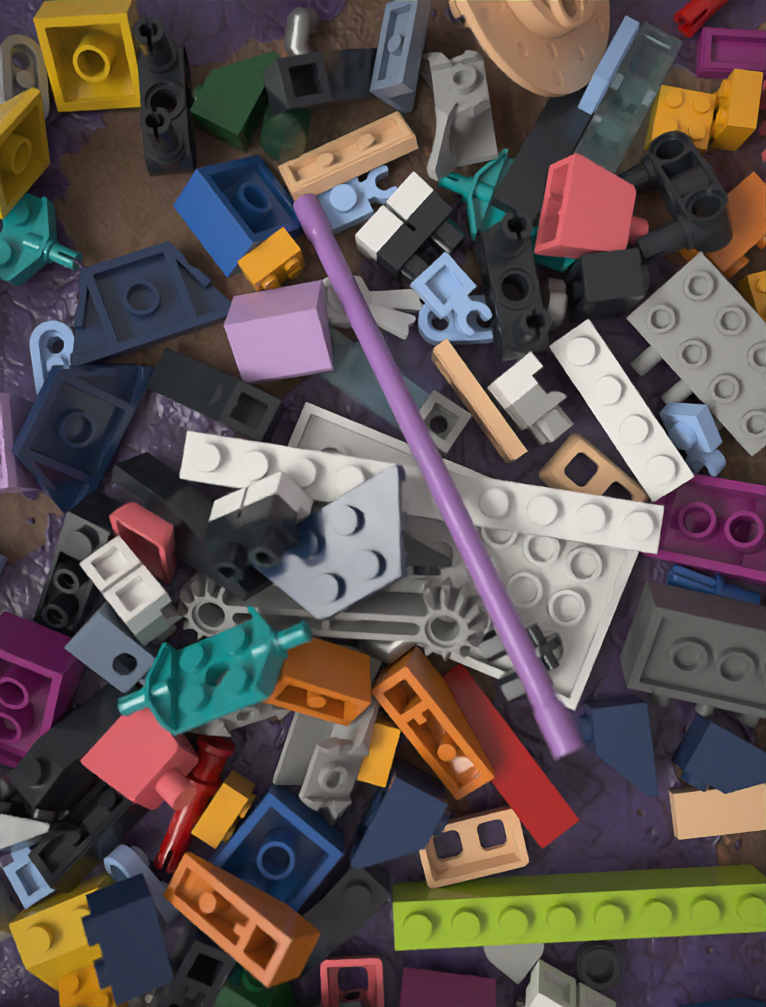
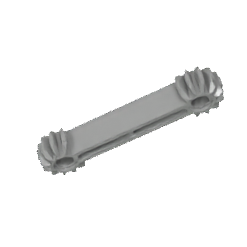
[177,571,488,662]

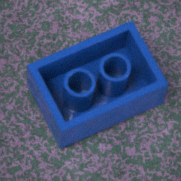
[208,783,346,912]

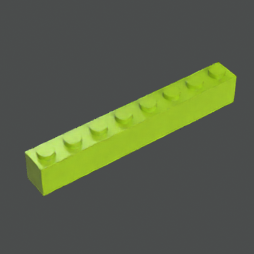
[392,864,766,951]

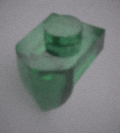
[260,98,312,161]

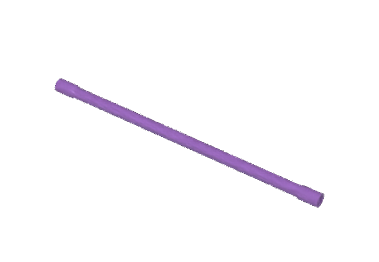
[293,194,585,759]

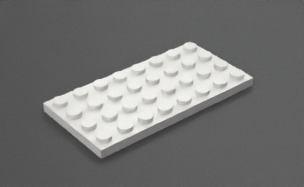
[272,402,639,710]

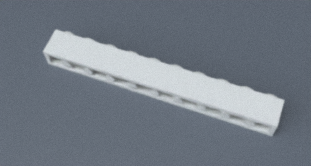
[180,431,664,554]

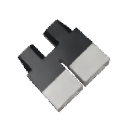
[355,171,465,283]
[203,470,313,583]

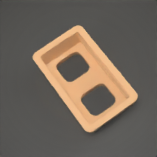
[538,433,649,503]
[419,806,529,889]

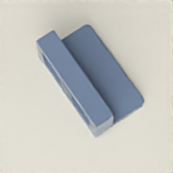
[369,0,432,114]

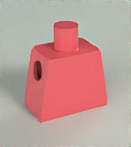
[534,153,649,259]
[80,708,199,811]

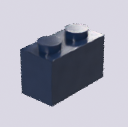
[81,873,174,1006]

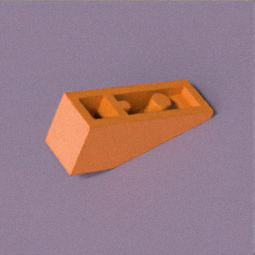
[371,645,496,801]
[163,852,322,987]

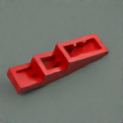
[442,663,579,849]

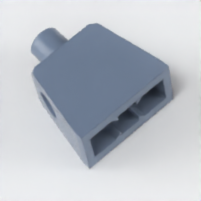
[64,600,162,693]

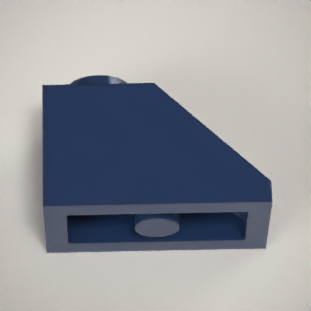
[577,695,659,797]
[671,713,766,794]

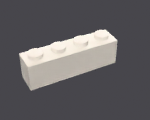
[549,319,695,502]

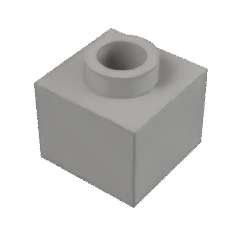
[419,390,472,456]

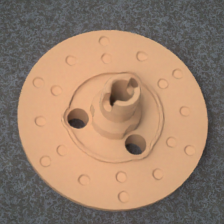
[449,0,610,97]

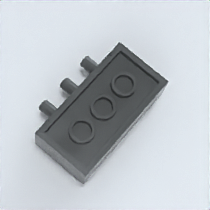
[620,580,766,727]

